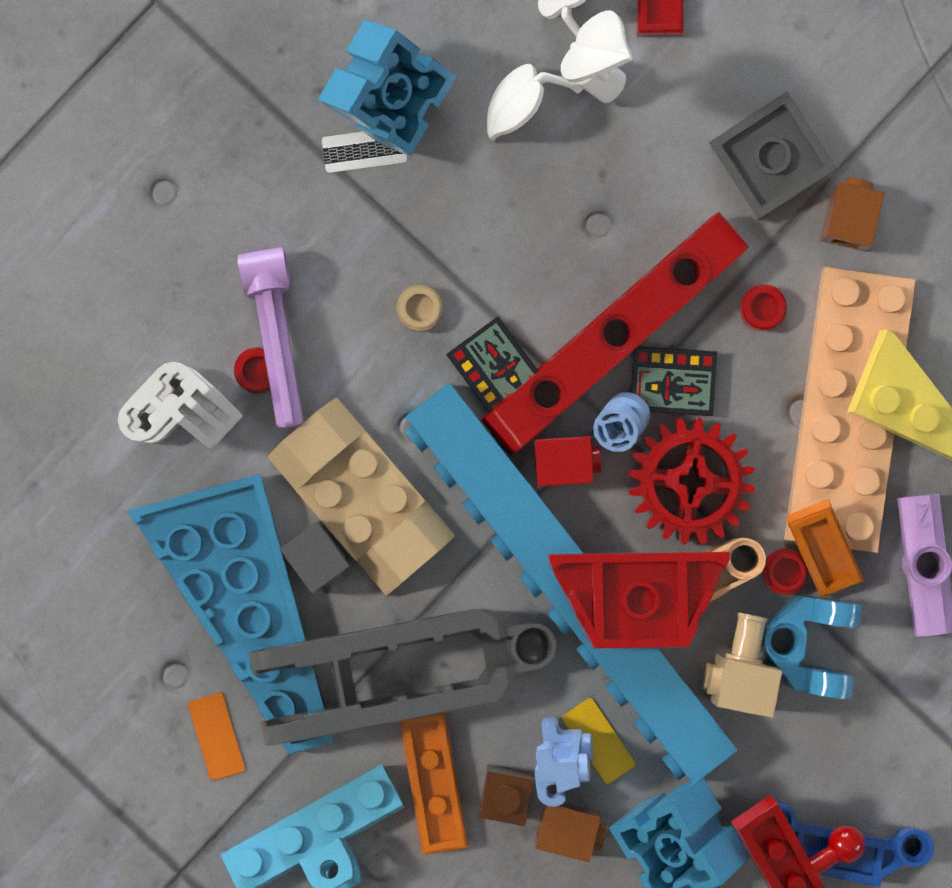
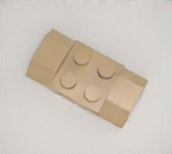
[267,397,456,596]

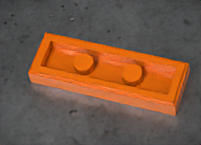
[400,712,468,855]

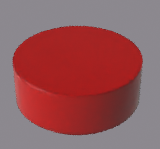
[739,284,787,331]
[234,347,270,394]

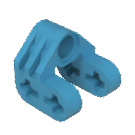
[760,595,863,699]

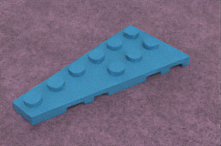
[126,474,335,754]

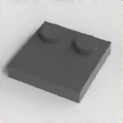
[709,92,837,220]

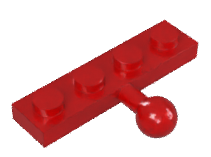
[731,795,866,888]

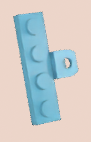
[220,764,406,888]

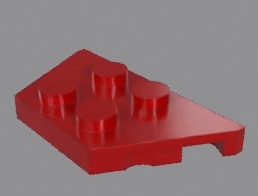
[547,552,730,649]

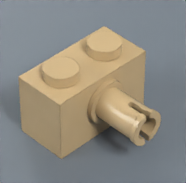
[702,612,782,718]

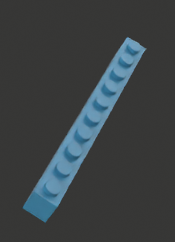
[405,383,738,781]

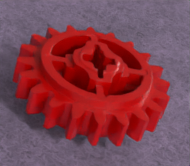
[627,418,756,545]

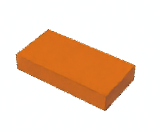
[786,499,864,598]

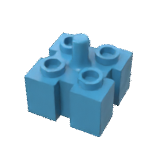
[318,19,457,156]
[609,776,751,888]

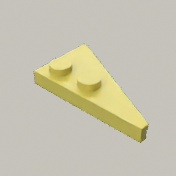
[847,329,952,461]

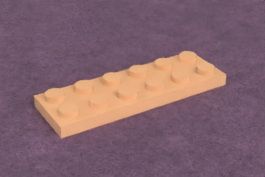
[784,267,916,553]

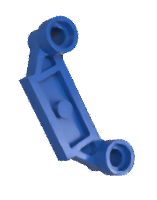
[775,800,934,887]

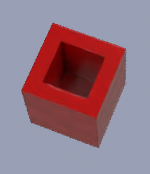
[533,436,601,487]

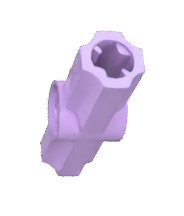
[897,493,952,637]

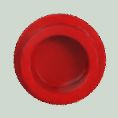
[762,549,809,595]

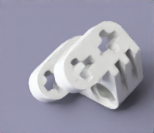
[118,362,243,450]

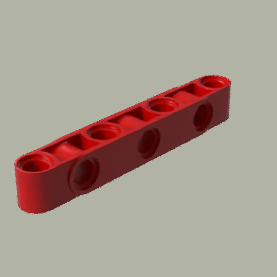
[480,212,749,455]

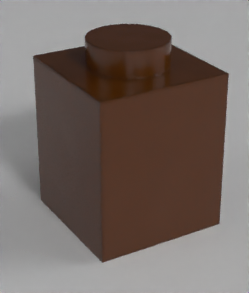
[479,765,534,826]

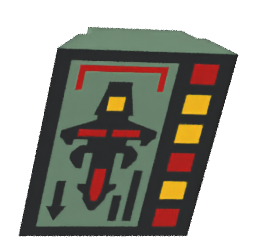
[446,316,547,413]
[631,346,717,416]

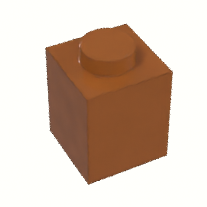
[820,177,885,251]
[534,802,607,863]

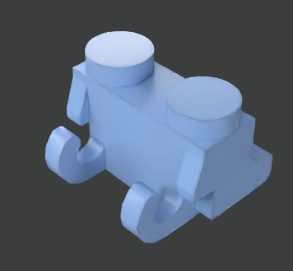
[535,717,593,807]

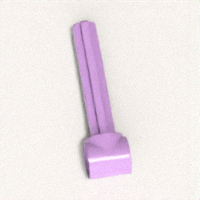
[237,247,303,428]

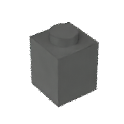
[279,521,352,595]

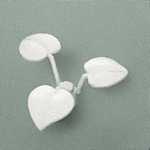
[487,0,633,142]

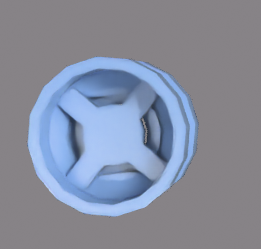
[593,392,650,452]

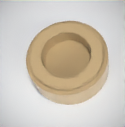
[397,285,443,332]

